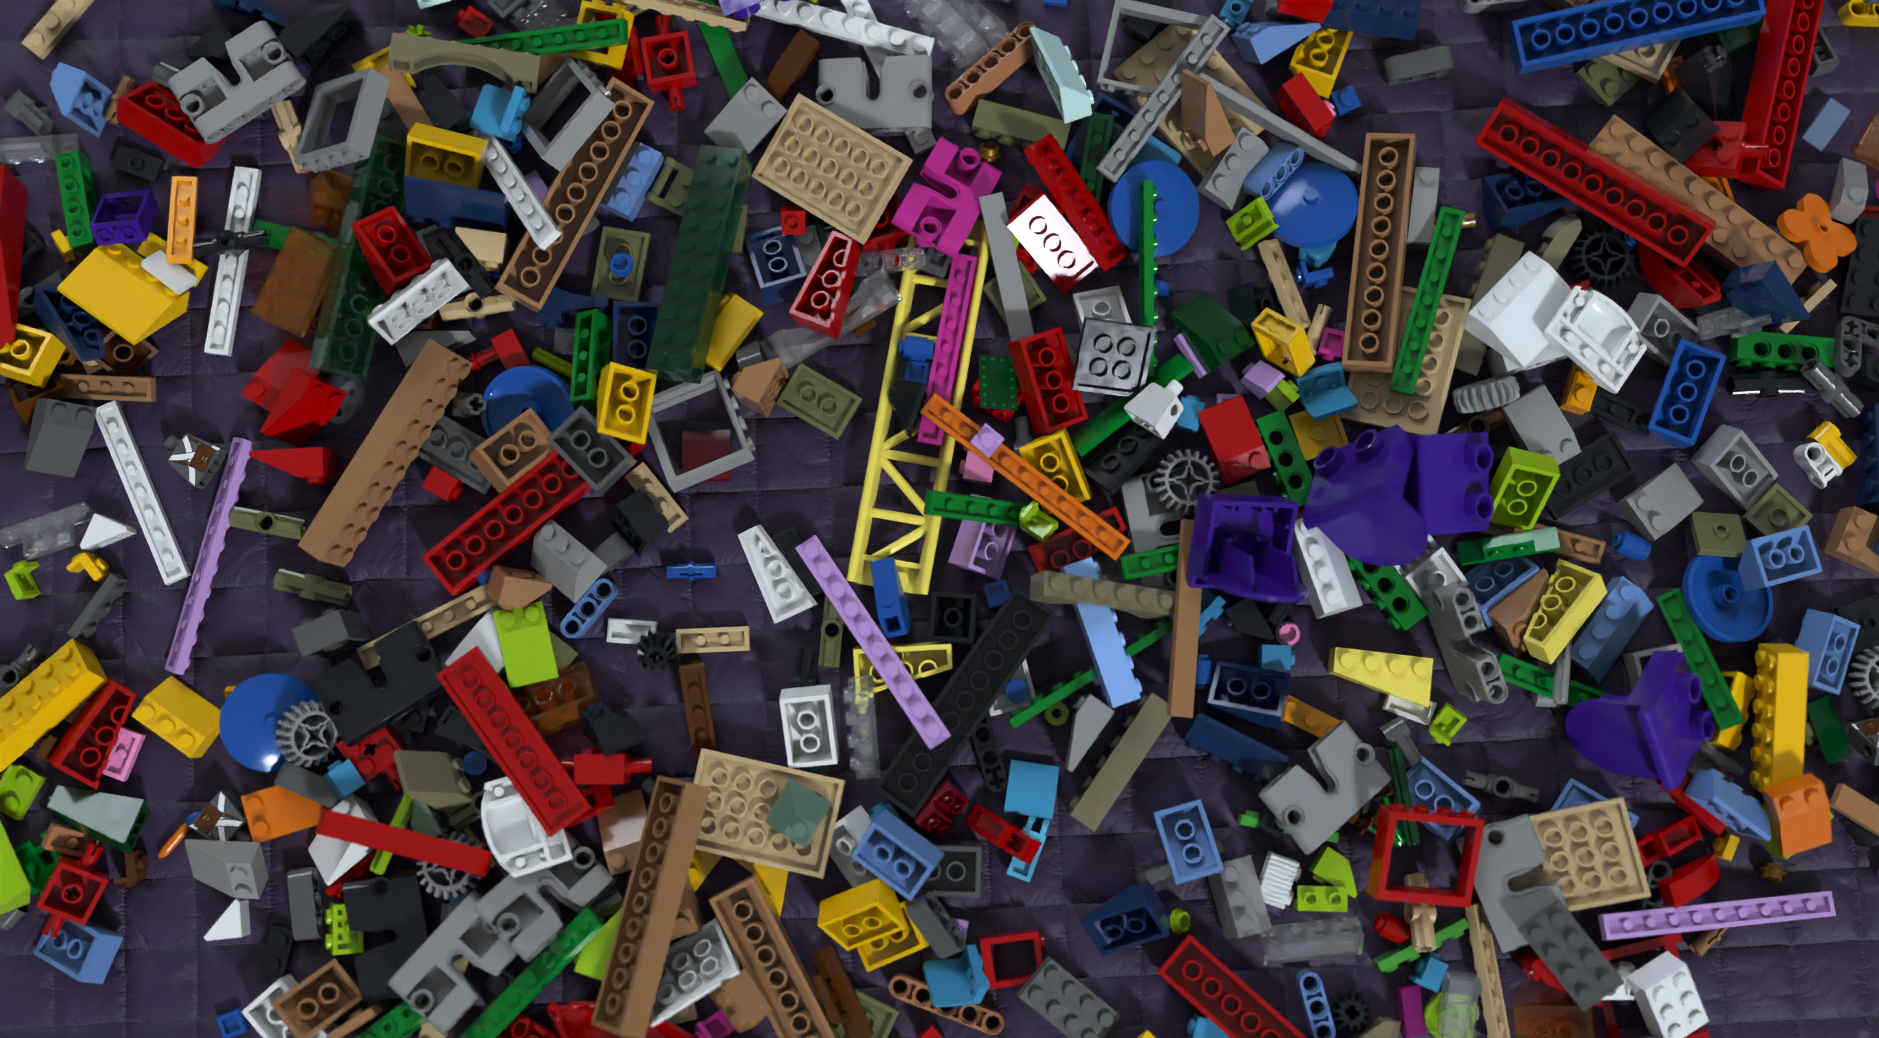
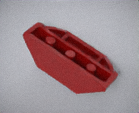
[1637,242,1722,309]

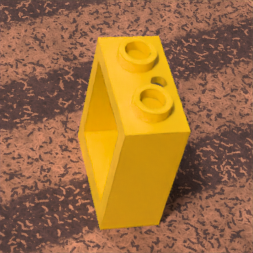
[569,0,635,71]
[1251,307,1315,378]

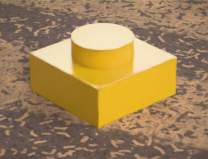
[51,230,76,263]
[1713,833,1740,861]

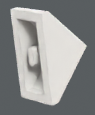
[80,513,137,551]
[203,898,251,941]

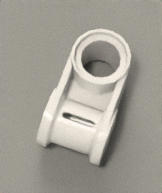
[1793,442,1843,489]

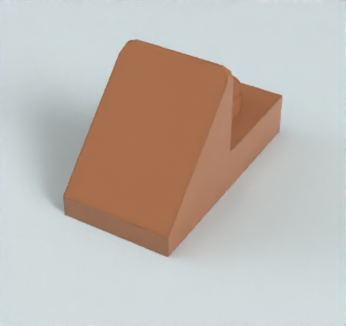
[41,822,99,857]

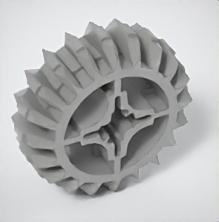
[1452,375,1520,414]
[1153,449,1220,515]
[1848,646,1879,711]
[274,700,341,767]
[416,831,482,900]

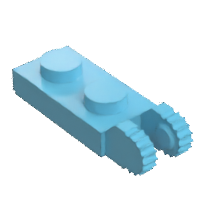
[1006,816,1051,882]

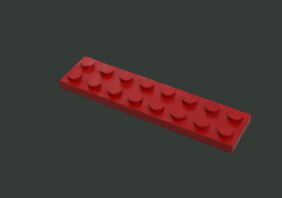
[436,646,593,837]

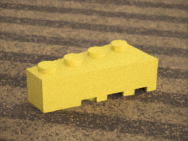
[1523,559,1607,665]
[853,641,953,698]
[1327,647,1433,708]

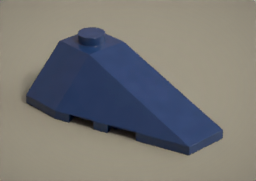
[208,0,291,31]
[1482,173,1574,232]
[32,282,106,363]

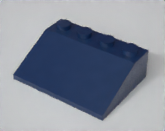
[404,175,512,235]

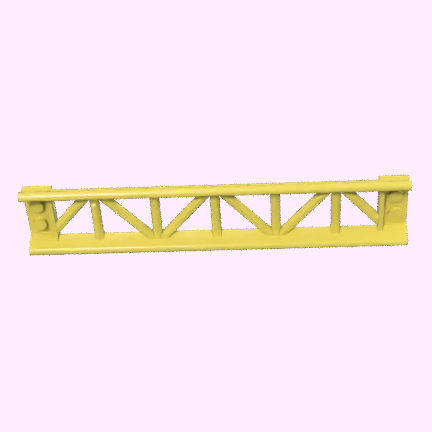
[846,219,990,595]

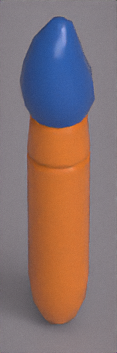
[158,811,201,859]

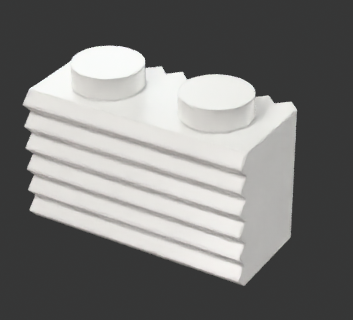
[1258,851,1301,909]

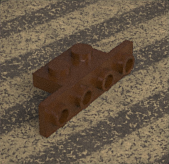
[812,945,874,1038]

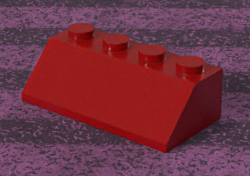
[117,80,227,169]
[1007,326,1088,435]

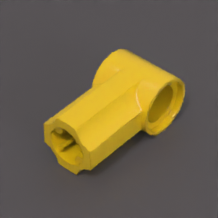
[1806,421,1857,470]

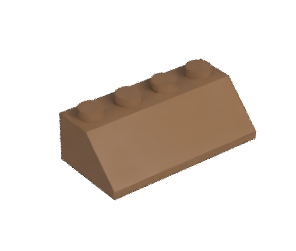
[731,358,790,418]

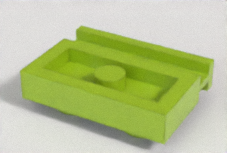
[1225,197,1279,251]

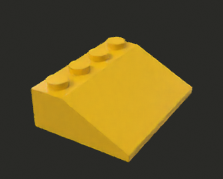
[57,243,190,345]

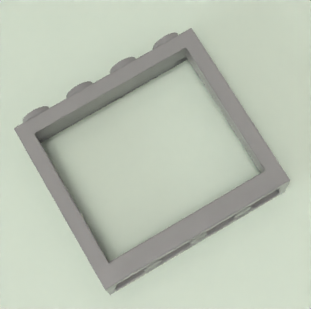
[1096,0,1208,109]
[521,56,616,172]
[294,68,390,173]
[648,370,756,493]

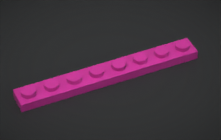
[917,253,977,446]

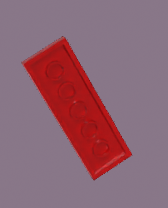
[1023,133,1131,272]

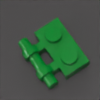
[14,831,62,895]

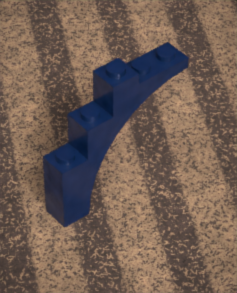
[485,221,613,330]

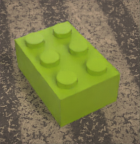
[1489,446,1560,531]

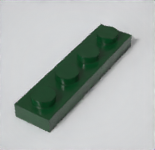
[1080,111,1116,207]

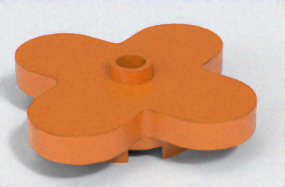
[1777,193,1857,273]

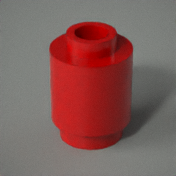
[1372,911,1411,945]

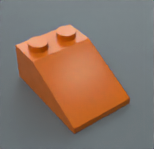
[241,773,332,843]
[1761,773,1832,857]

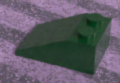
[1169,293,1256,374]

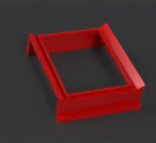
[1601,932,1710,1038]

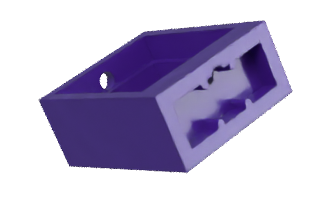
[89,189,159,246]

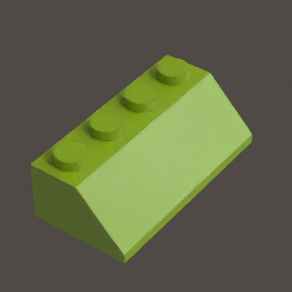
[0,821,30,915]

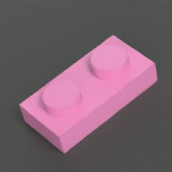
[102,727,146,781]

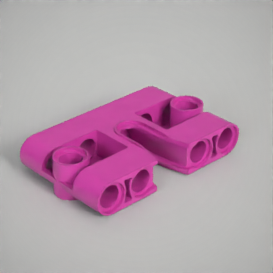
[891,136,1003,259]

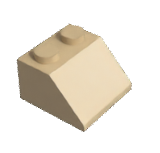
[455,227,510,273]

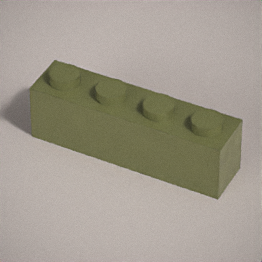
[972,99,1071,151]

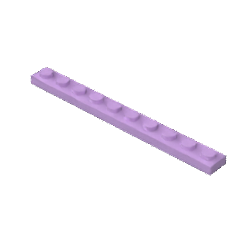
[165,437,253,675]
[795,535,951,750]
[1598,891,1836,940]

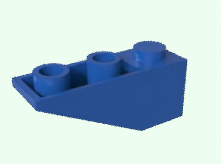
[870,557,913,638]

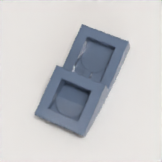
[1800,97,1850,151]

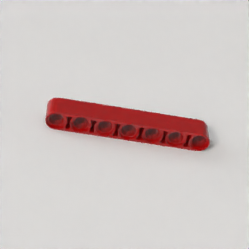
[316,809,493,877]

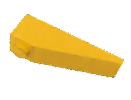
[1289,28,1353,99]

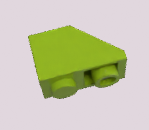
[1308,845,1357,898]

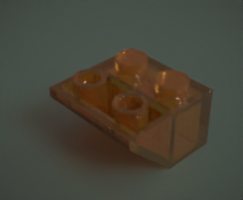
[310,170,369,236]

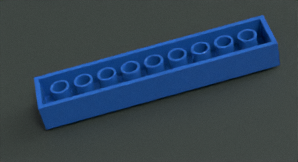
[1507,0,1766,75]

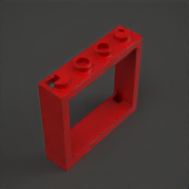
[1367,802,1484,908]

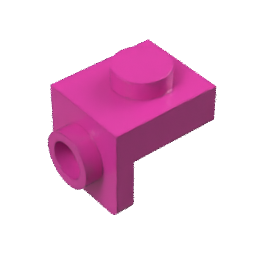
[1317,327,1345,363]
[694,1011,733,1038]

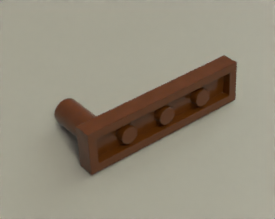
[679,659,718,760]

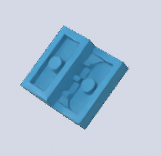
[1004,760,1059,819]

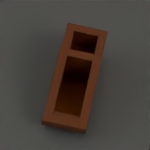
[763,28,821,104]

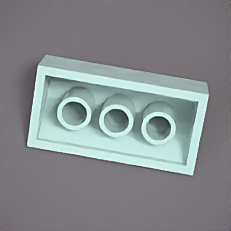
[1029,26,1094,124]

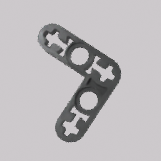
[1834,316,1879,377]

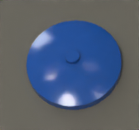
[1108,160,1200,257]
[1265,162,1359,248]
[481,365,577,438]
[1682,555,1773,644]
[219,673,319,772]

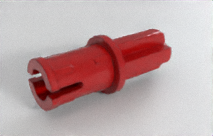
[466,345,500,372]

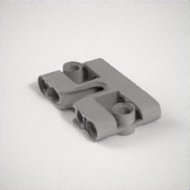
[167,21,306,144]
[815,55,934,133]
[1119,467,1198,590]
[1421,582,1508,704]
[1258,720,1391,854]
[1456,813,1571,953]
[474,828,617,963]
[387,889,518,1035]

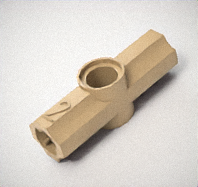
[271,100,311,174]
[439,291,515,322]
[1404,873,1437,952]

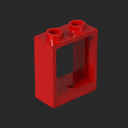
[1274,72,1335,141]
[979,929,1046,990]

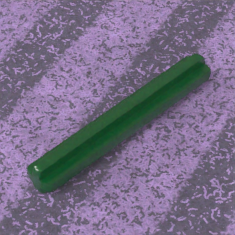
[1387,748,1420,846]

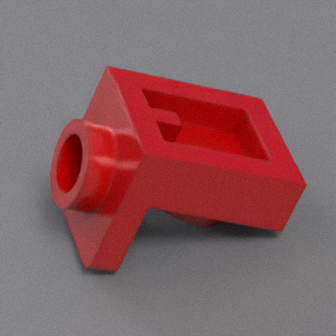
[454,6,494,38]
[781,204,807,235]

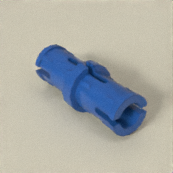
[667,561,717,580]

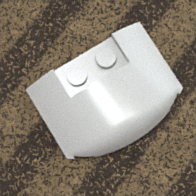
[1543,286,1647,394]
[481,777,573,878]

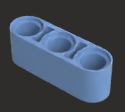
[1242,141,1304,200]
[560,578,618,639]
[1295,969,1336,1038]

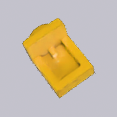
[66,552,110,582]

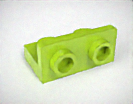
[0,763,47,821]
[1292,885,1348,912]
[325,903,363,955]

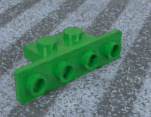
[1457,526,1560,566]

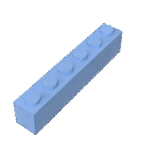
[1061,557,1142,708]

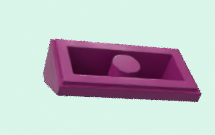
[1395,984,1426,1038]

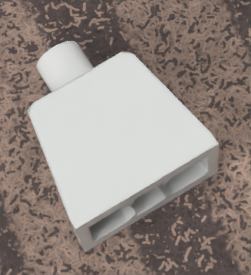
[1124,379,1184,439]

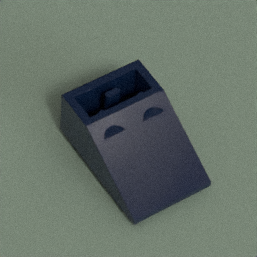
[1065,92,1137,178]

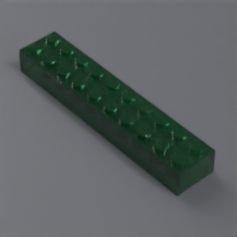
[308,132,407,381]
[645,145,754,384]

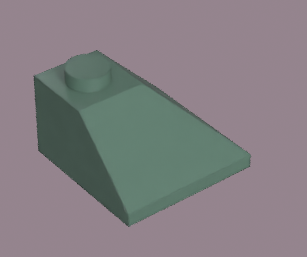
[765,778,832,847]
[411,799,455,838]

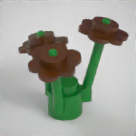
[1353,784,1405,848]

